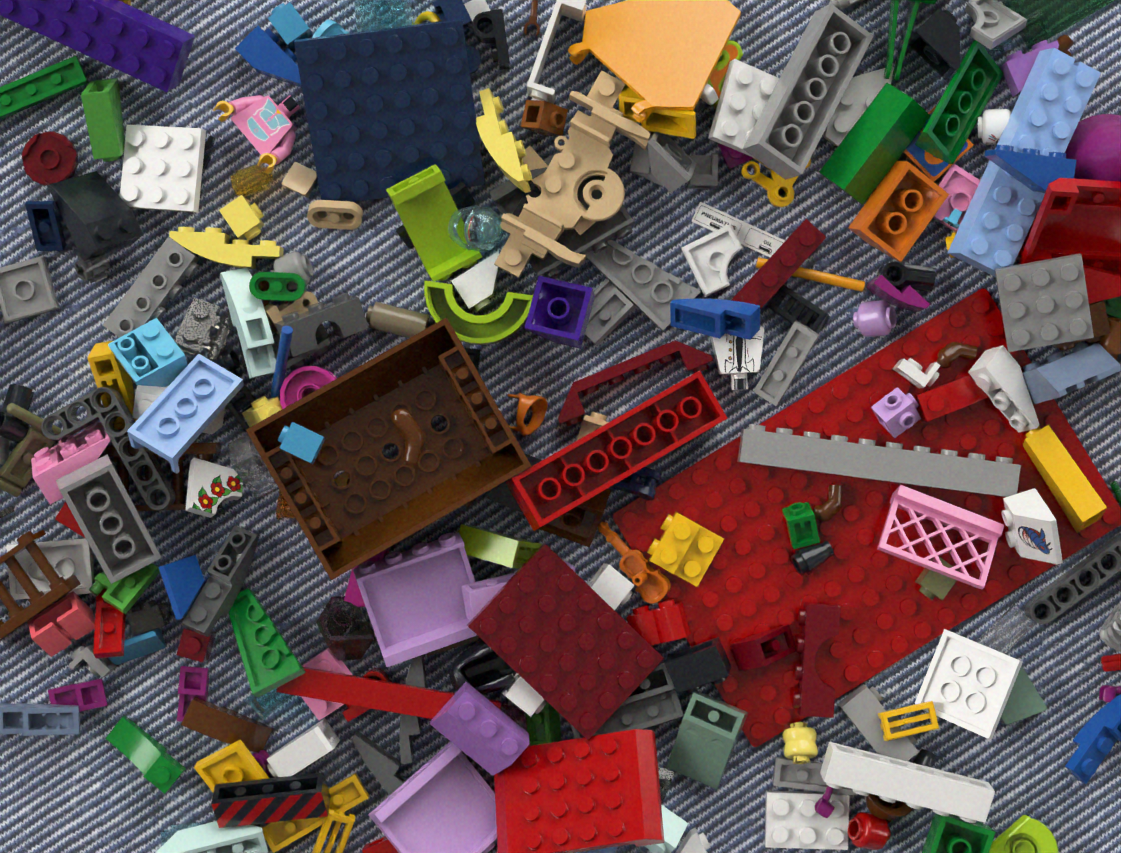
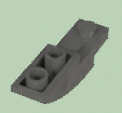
[182,526,259,637]

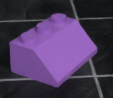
[429,682,530,776]

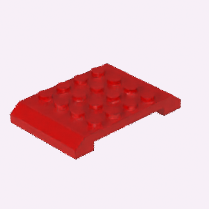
[1018,178,1121,274]
[494,729,665,853]

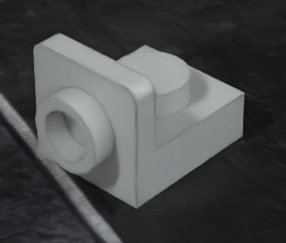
[68,643,117,678]

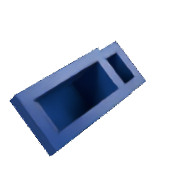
[670,299,760,340]

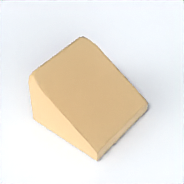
[281,162,318,198]

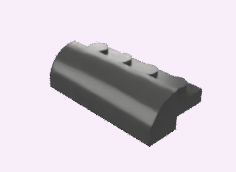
[571,663,684,739]

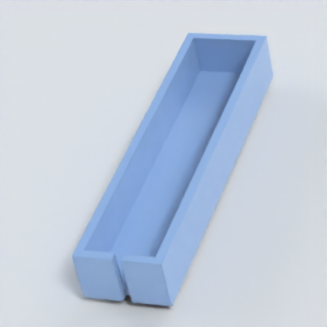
[948,48,1101,277]

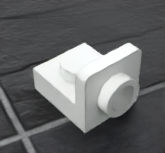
[893,358,940,388]

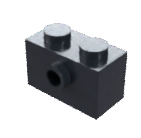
[665,637,731,694]

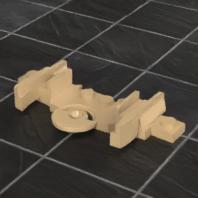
[494,70,650,278]

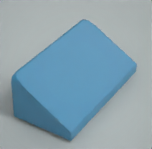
[108,628,166,665]

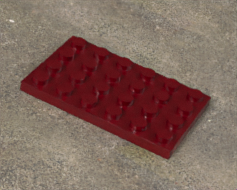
[467,543,664,740]

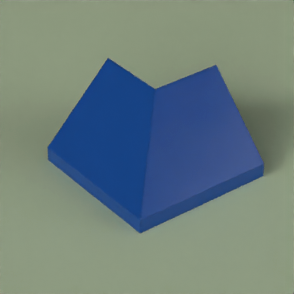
[159,555,209,620]

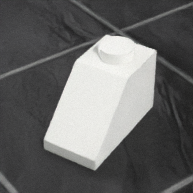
[451,251,500,312]

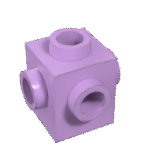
[871,387,921,438]

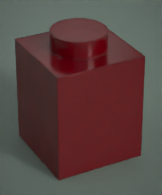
[176,627,216,662]

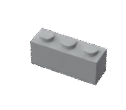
[838,684,919,761]

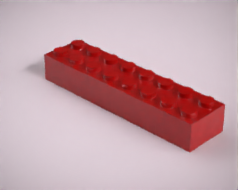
[505,370,728,531]

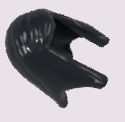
[449,640,517,694]

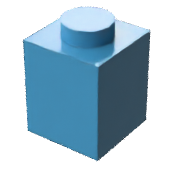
[268,2,313,50]
[278,422,325,464]

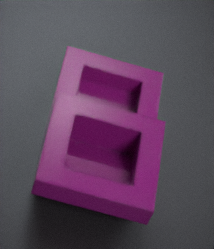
[177,666,209,722]
[48,678,108,712]

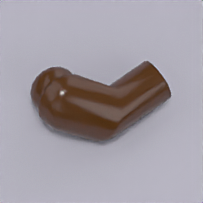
[813,485,843,522]

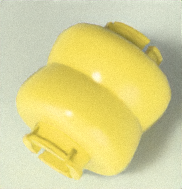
[782,722,818,764]

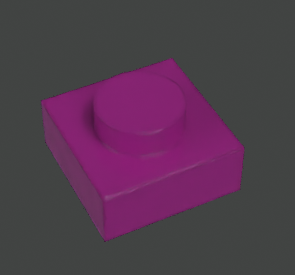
[717,143,754,170]

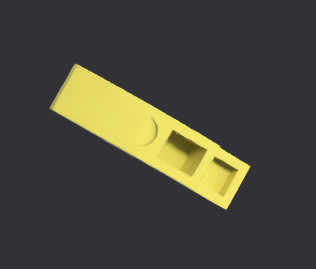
[476,88,532,193]
[169,227,284,269]

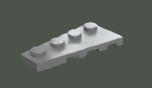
[585,240,701,331]

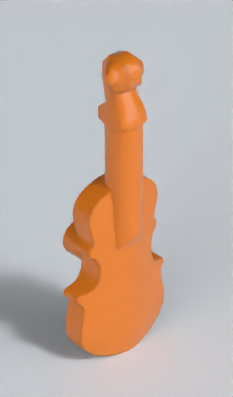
[598,522,671,604]

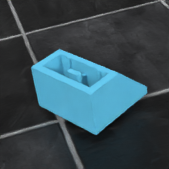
[108,318,187,387]

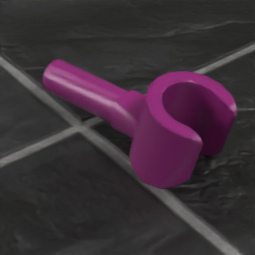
[1099,685,1121,702]
[814,786,835,818]

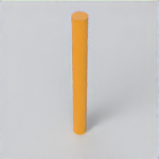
[755,257,865,292]

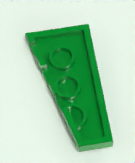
[229,588,306,698]

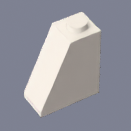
[267,718,340,778]

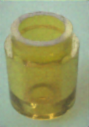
[230,164,274,197]

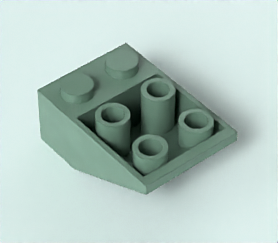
[667,691,749,789]

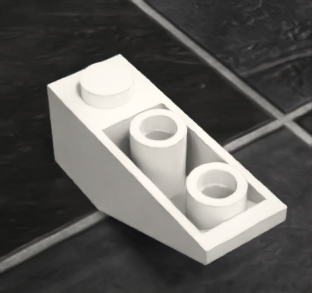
[968,345,1040,433]

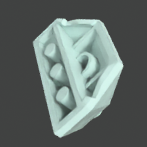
[155,821,268,853]

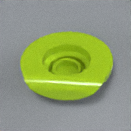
[989,815,1058,853]

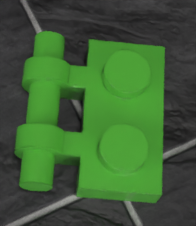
[89,563,160,615]

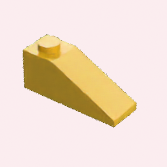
[87,340,138,430]

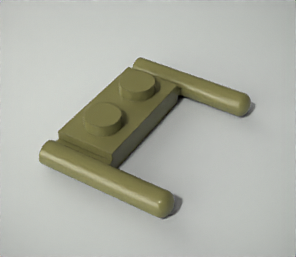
[0,403,61,497]

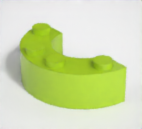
[424,281,533,345]

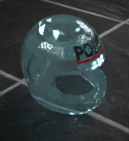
[448,206,504,252]

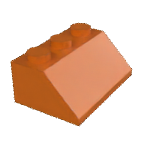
[848,161,949,262]

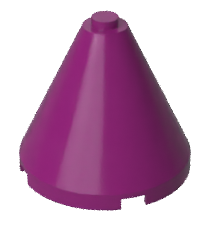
[1065,114,1121,181]

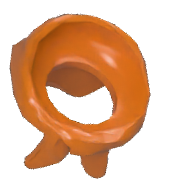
[507,393,548,436]

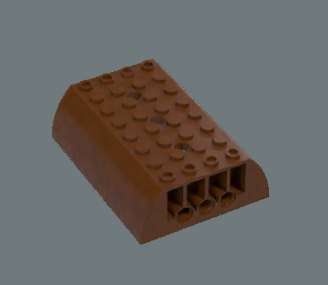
[246,317,531,580]

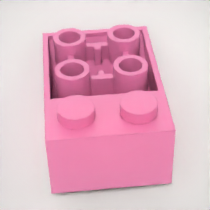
[31,421,111,505]

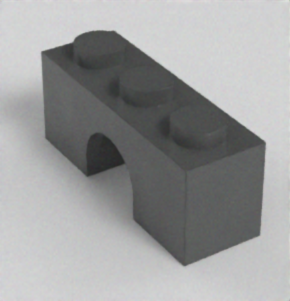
[275,293,369,357]

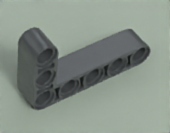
[41,387,176,510]
[1024,533,1121,624]

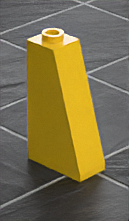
[1023,425,1107,533]

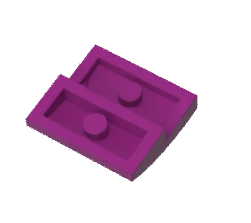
[866,275,930,312]

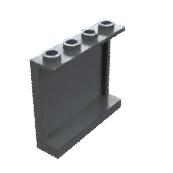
[489,151,635,279]

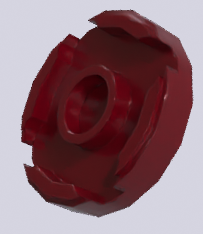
[22,131,78,186]

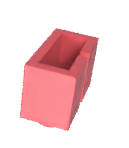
[27,591,95,657]

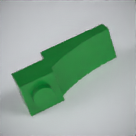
[105,716,186,794]

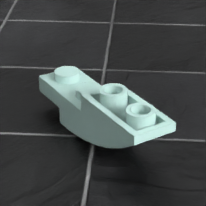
[220,268,276,379]

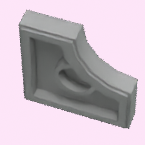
[965,0,1027,49]

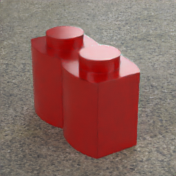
[626,599,691,645]

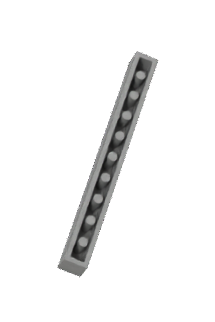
[738,424,1021,497]

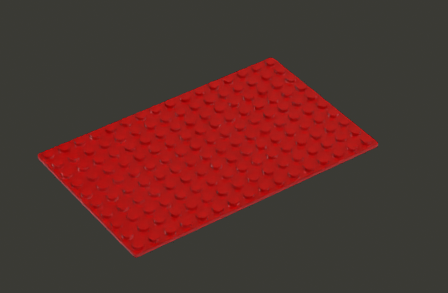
[613,288,1121,747]

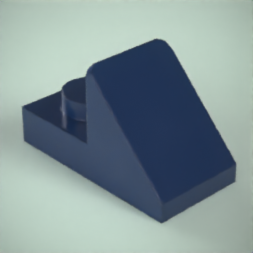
[25,201,66,251]

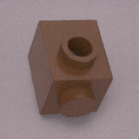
[520,100,568,136]

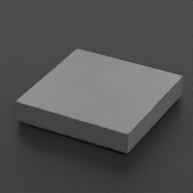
[0,256,60,324]

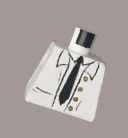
[710,327,764,390]

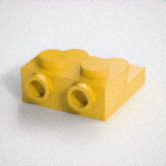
[647,511,724,587]

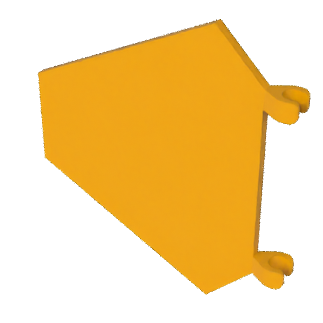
[568,0,741,123]

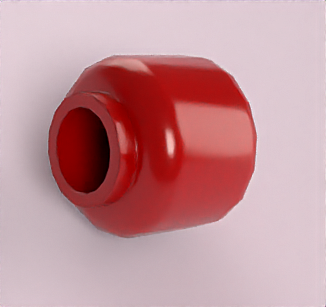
[848,812,891,850]

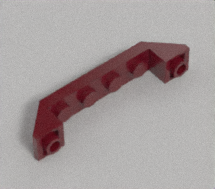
[558,340,713,427]

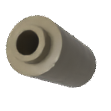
[366,302,430,338]

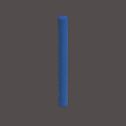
[270,326,293,400]

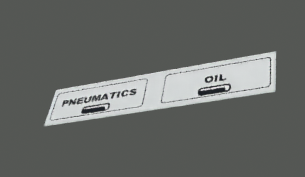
[692,202,785,257]

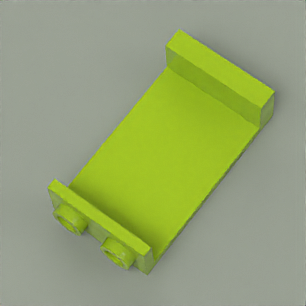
[386,164,482,282]

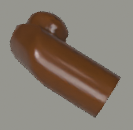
[937,342,977,368]

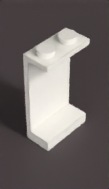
[527,0,586,104]

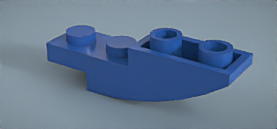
[1065,694,1121,784]

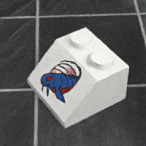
[1001,488,1063,565]

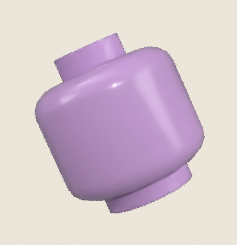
[853,300,897,337]

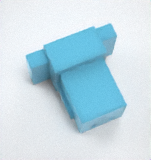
[942,208,962,229]

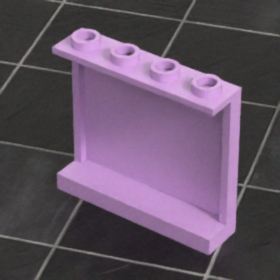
[353,532,477,667]
[368,741,497,853]

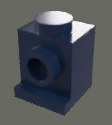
[433,0,472,35]

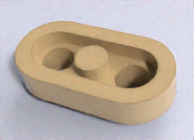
[307,200,363,230]

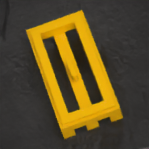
[878,701,939,741]
[312,809,355,853]

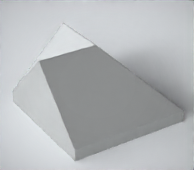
[648,132,697,193]

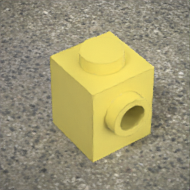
[219,195,264,240]
[242,396,283,427]

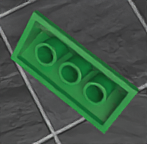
[915,40,1004,164]
[819,82,931,205]

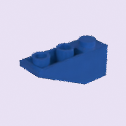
[235,25,302,88]
[985,145,1076,193]

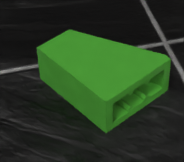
[81,78,125,162]

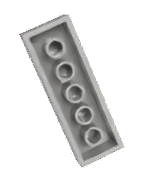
[743,4,873,180]

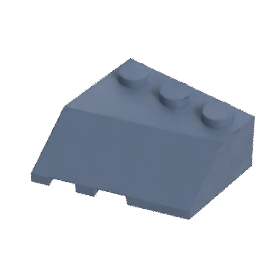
[1022,342,1121,404]

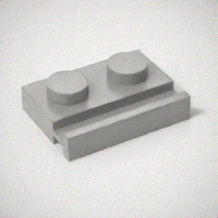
[585,279,636,346]

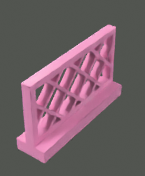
[877,485,1004,590]

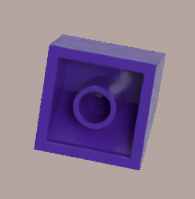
[525,276,595,349]

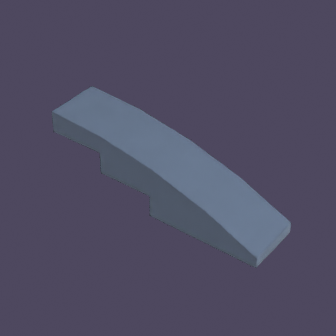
[0,703,80,736]

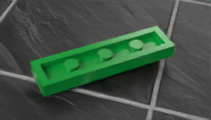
[0,55,89,120]

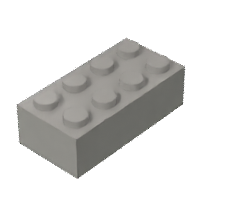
[56,454,162,584]

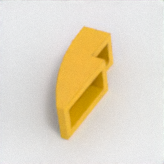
[619,85,696,139]

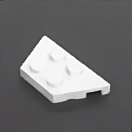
[824,67,894,146]

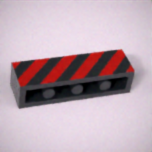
[211,773,331,828]

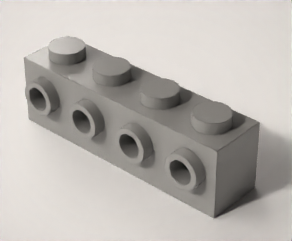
[103,236,200,338]

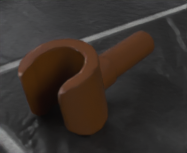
[524,0,540,37]
[1056,35,1075,63]

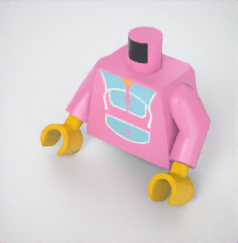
[213,95,301,174]

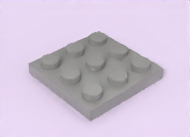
[995,254,1094,352]

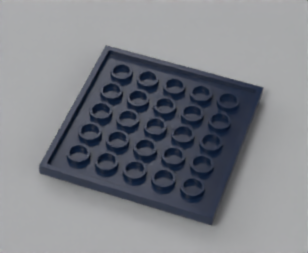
[294,19,485,202]

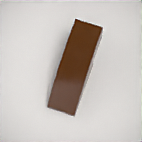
[181,697,273,753]

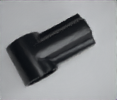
[877,261,936,292]
[0,384,34,443]

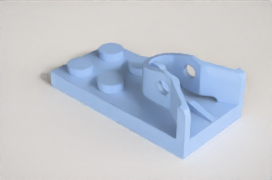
[127,354,244,474]

